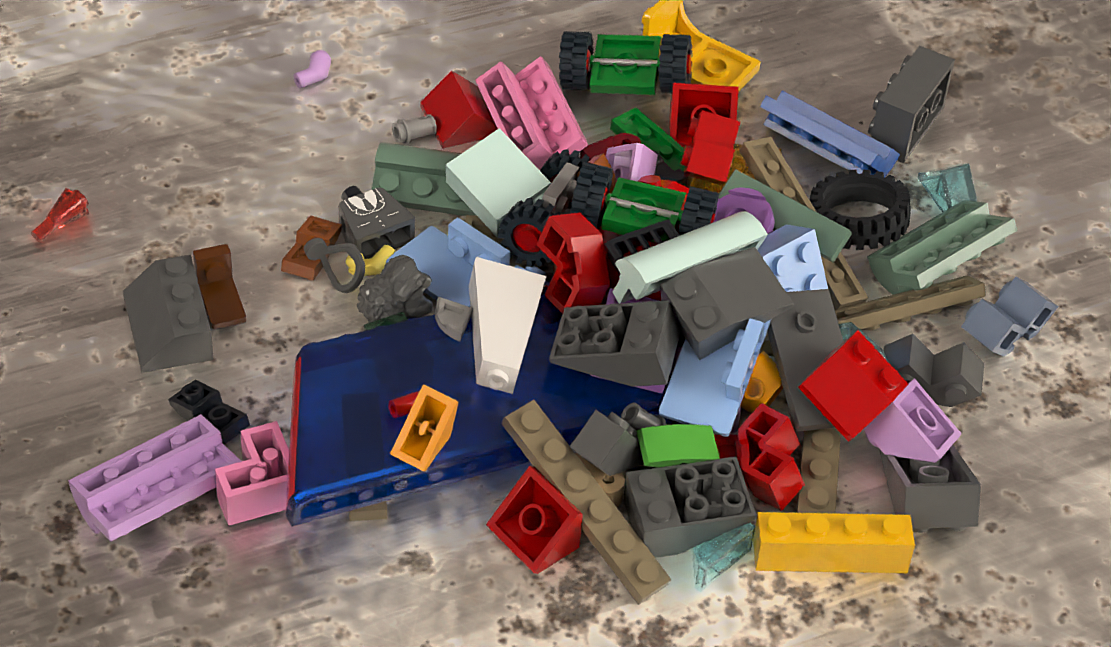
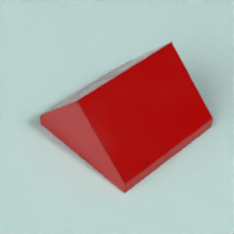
[420,71,498,149]
[669,83,739,150]
[486,465,583,574]

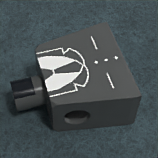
[338,186,415,259]

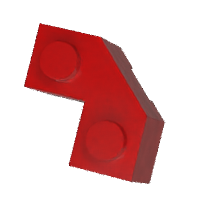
[680,110,741,186]
[536,212,610,314]
[738,403,805,511]

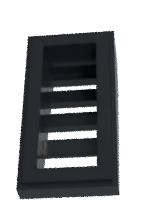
[604,219,680,276]

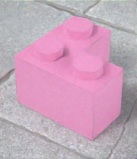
[215,421,302,526]

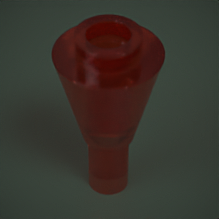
[31,188,89,242]

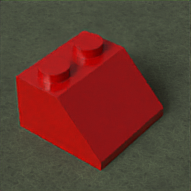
[798,330,908,442]

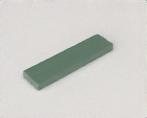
[718,169,852,263]

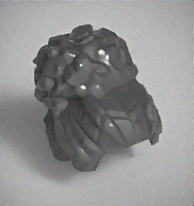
[357,255,433,328]

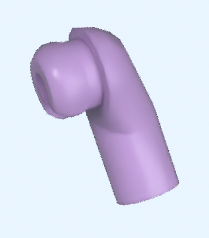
[294,50,331,88]

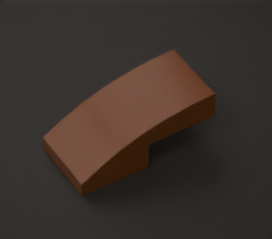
[281,215,342,280]

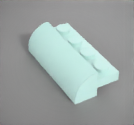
[613,211,768,304]

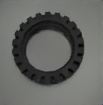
[810,169,911,250]

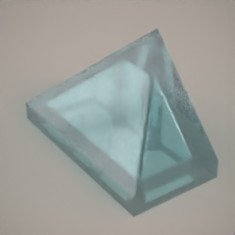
[692,522,755,592]

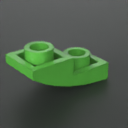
[637,424,720,468]

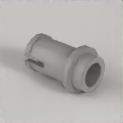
[392,114,437,144]

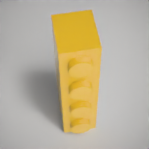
[753,512,915,573]

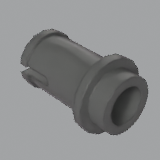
[621,403,668,431]

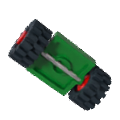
[559,31,692,95]
[570,162,719,243]

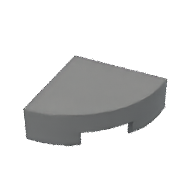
[435,297,473,342]

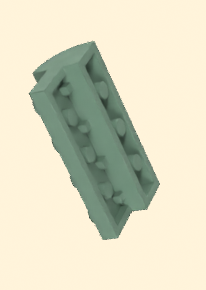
[371,142,477,216]
[867,200,1017,295]

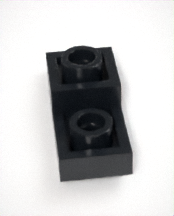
[168,379,250,445]

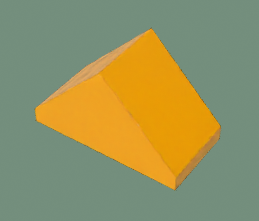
[390,384,459,471]

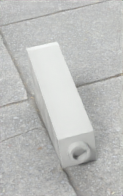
[469,257,546,394]

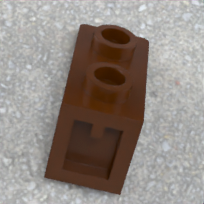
[193,244,246,329]

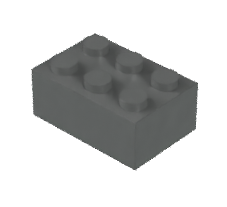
[868,45,955,163]

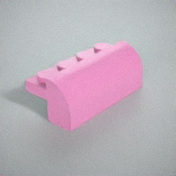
[475,56,588,170]

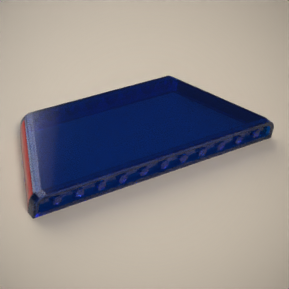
[286,287,673,527]

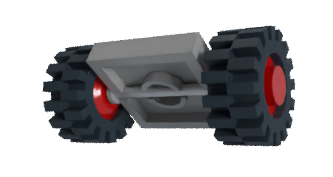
[498,149,590,267]

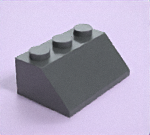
[123,254,213,373]

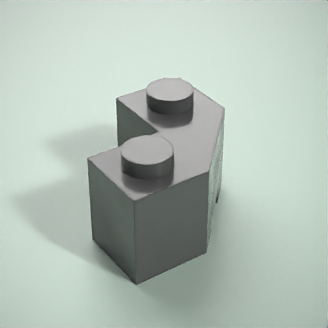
[883,334,984,407]

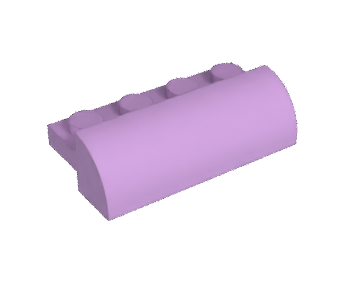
[68,414,242,542]

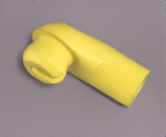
[345,245,396,276]

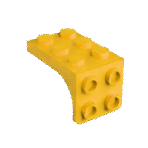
[642,0,761,92]

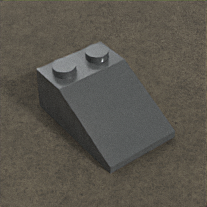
[660,247,794,360]
[880,445,981,533]

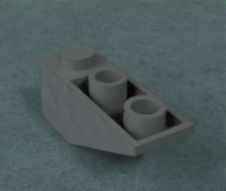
[570,410,644,476]

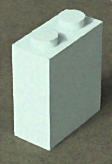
[445,128,551,238]

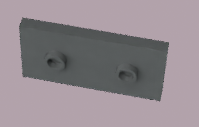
[767,289,844,432]

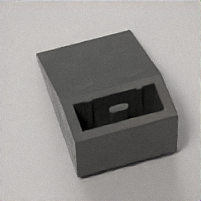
[549,300,680,386]
[623,457,757,558]

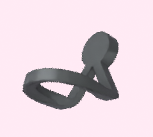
[304,238,365,293]

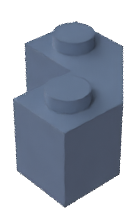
[961,277,1059,357]

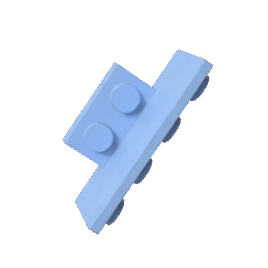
[386,217,510,324]
[659,318,771,437]

